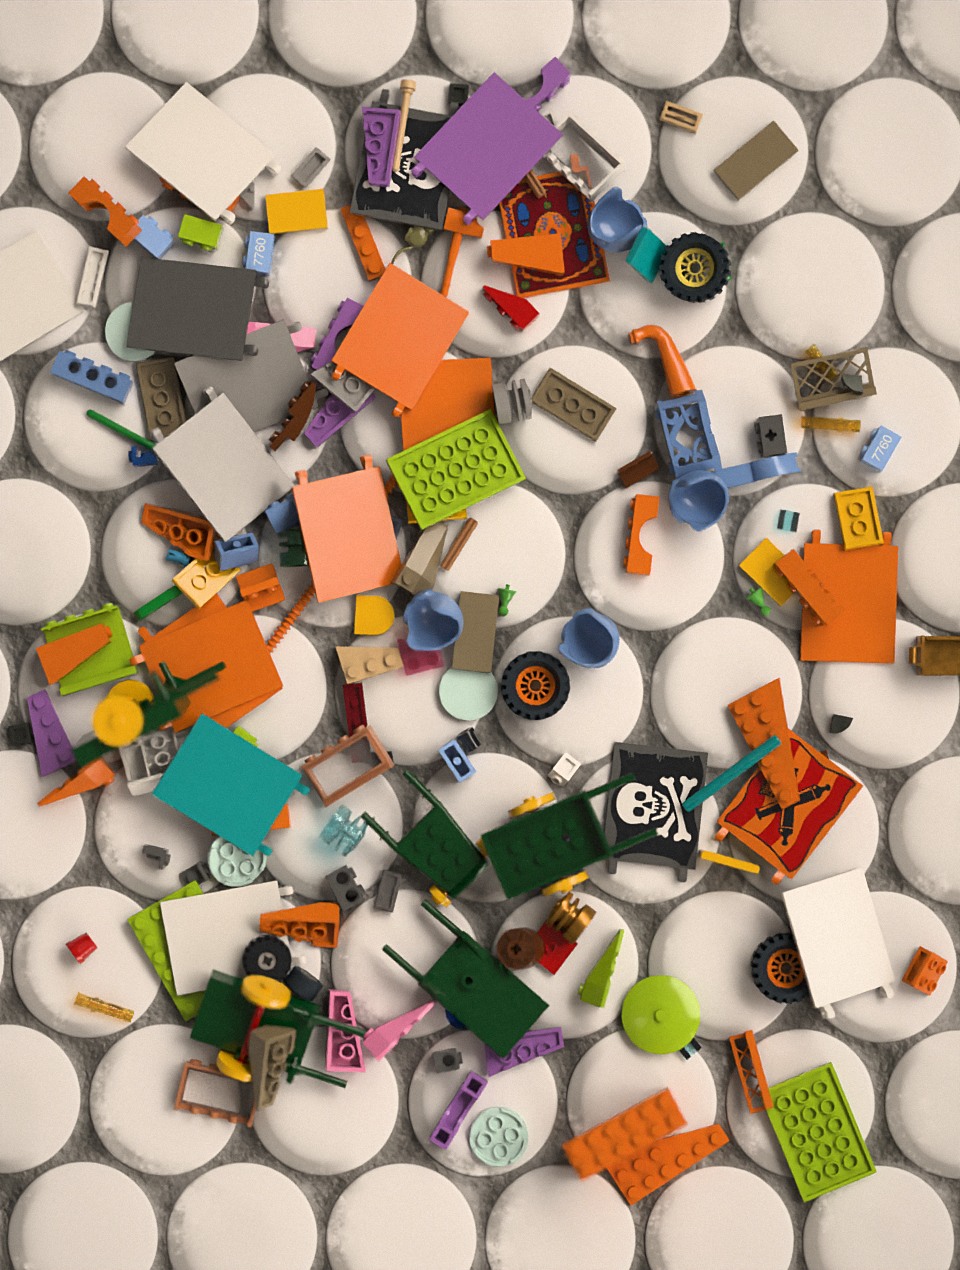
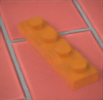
[340,204,385,282]

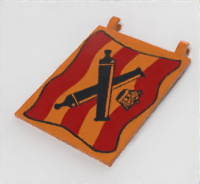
[715,729,863,885]

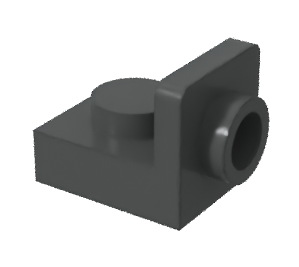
[142,844,171,870]
[180,861,211,885]

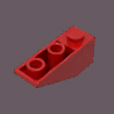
[482,285,540,332]

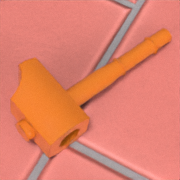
[440,206,484,297]

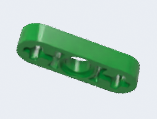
[133,585,183,621]

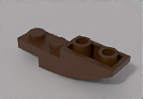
[268,379,316,451]

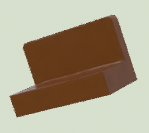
[616,451,660,488]

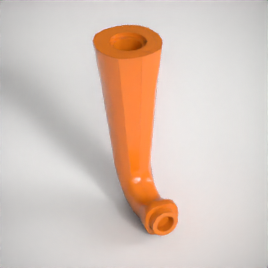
[628,325,697,399]

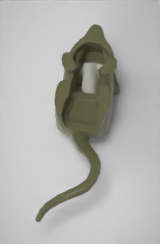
[391,225,434,264]

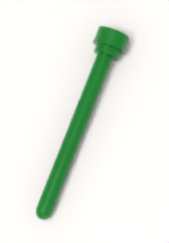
[86,410,159,459]

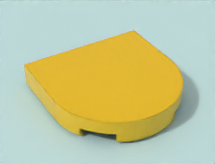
[354,595,395,635]

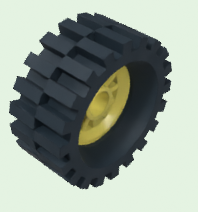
[659,232,731,303]

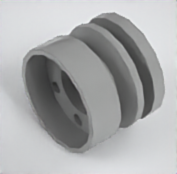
[492,378,533,425]

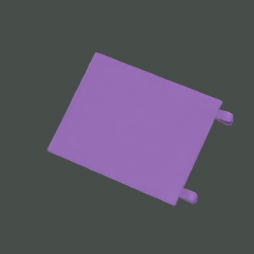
[411,72,563,225]

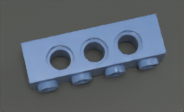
[50,350,134,404]

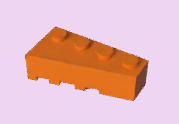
[774,549,845,625]

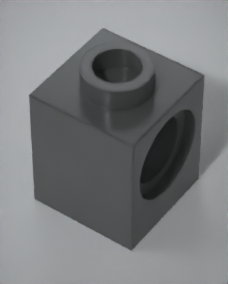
[433,1048,463,1074]

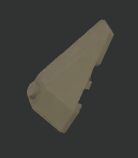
[391,521,448,596]
[248,1025,296,1110]

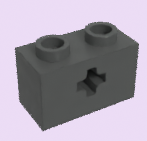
[754,414,787,458]

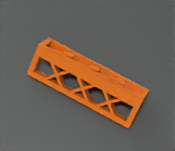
[729,1030,773,1114]

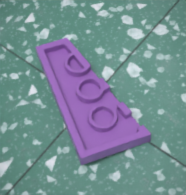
[362,107,401,187]
[304,392,376,448]
[27,689,77,777]
[484,1027,564,1077]

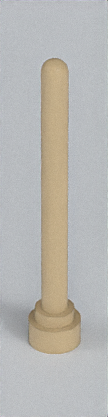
[392,79,416,172]

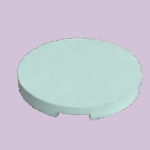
[105,302,157,361]
[439,667,498,720]
[207,836,267,887]
[469,1107,528,1167]

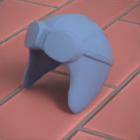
[587,187,647,252]
[668,470,729,532]
[403,588,463,651]
[558,609,620,669]

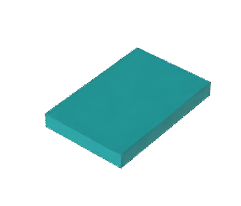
[625,226,666,284]

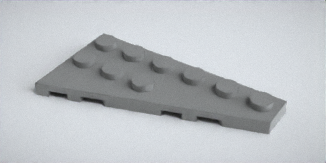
[310,362,375,413]

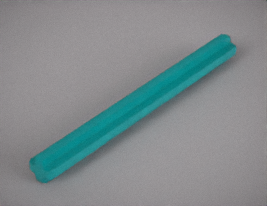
[682,735,781,812]

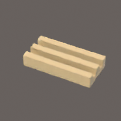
[659,101,703,133]

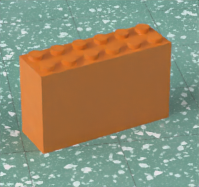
[562,1087,688,1182]

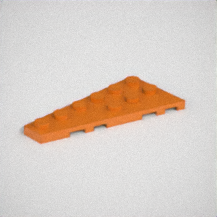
[727,678,800,810]
[607,1123,730,1205]

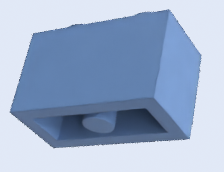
[214,533,259,571]

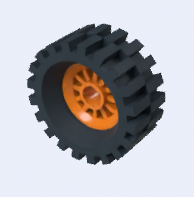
[501,651,570,720]
[750,933,811,1004]

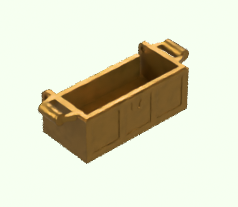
[909,636,960,676]

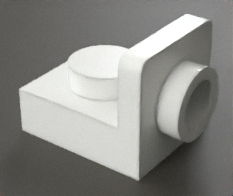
[548,752,581,787]

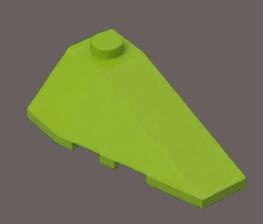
[577,928,625,1008]

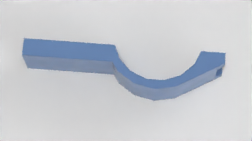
[711,452,801,488]

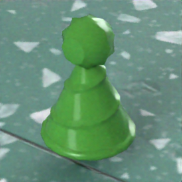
[497,584,517,616]
[746,588,771,616]

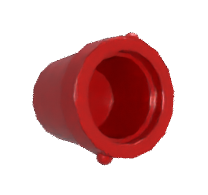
[66,932,98,964]

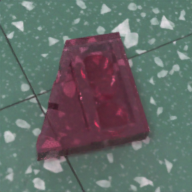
[397,639,444,676]

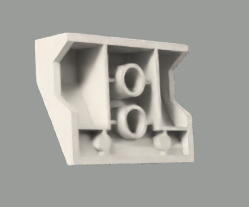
[119,726,193,796]

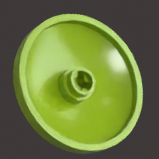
[622,975,700,1054]

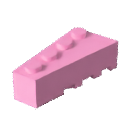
[325,989,366,1072]

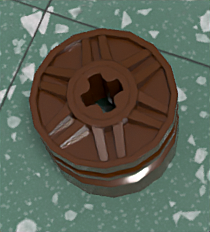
[497,927,545,970]

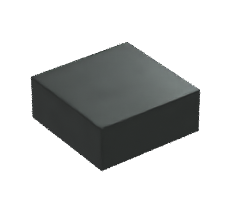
[448,83,469,105]
[8,723,32,746]

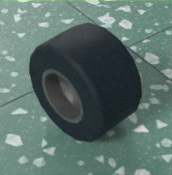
[284,966,323,1001]

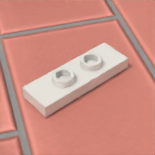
[76,246,109,308]

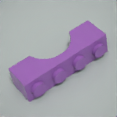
[525,56,571,111]
[310,298,363,371]
[429,1070,488,1150]

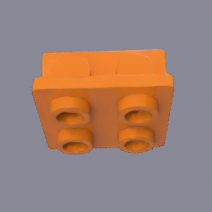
[236,563,285,612]
[902,946,948,996]

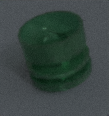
[278,528,309,567]

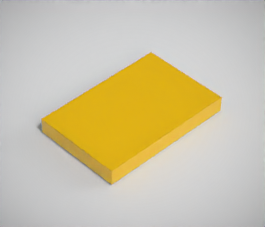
[265,189,328,234]
[833,486,884,551]
[739,538,793,607]
[172,552,241,609]
[698,849,760,874]

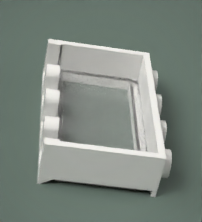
[543,113,625,202]

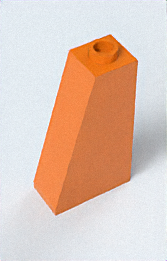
[487,233,565,275]
[36,623,113,685]

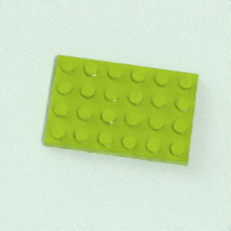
[386,409,526,530]
[127,880,206,1021]
[758,1062,877,1202]

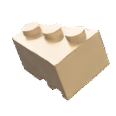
[336,646,404,684]

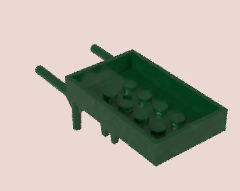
[381,899,549,1059]

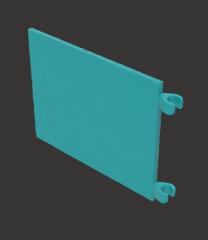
[152,714,310,856]

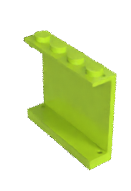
[41,603,139,696]

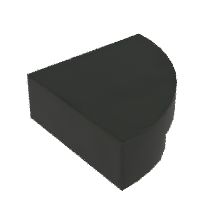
[841,375,863,396]
[829,714,853,734]

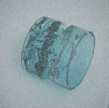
[318,804,367,857]

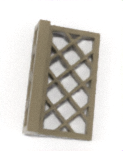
[790,347,877,411]

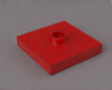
[537,920,578,975]

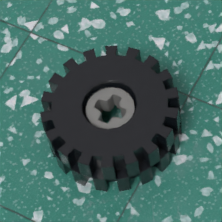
[242,935,292,982]

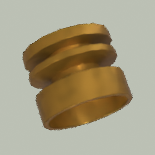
[545,891,596,944]

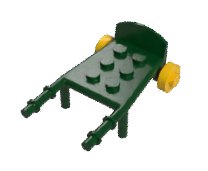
[360,769,489,908]

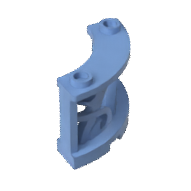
[655,390,722,479]

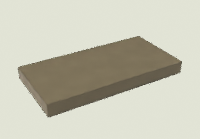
[714,121,799,201]
[136,356,186,441]
[531,368,617,442]
[452,591,499,673]

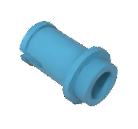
[166,548,192,567]

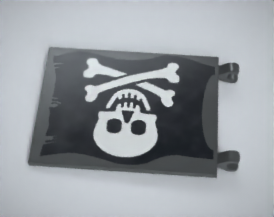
[350,89,458,231]
[605,742,708,882]

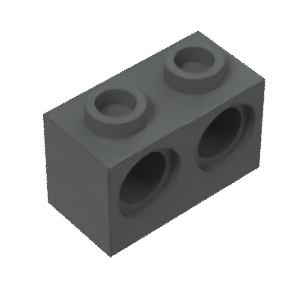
[325,865,366,911]

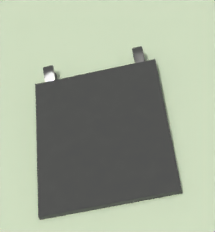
[126,257,269,361]

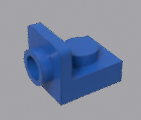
[128,446,158,467]

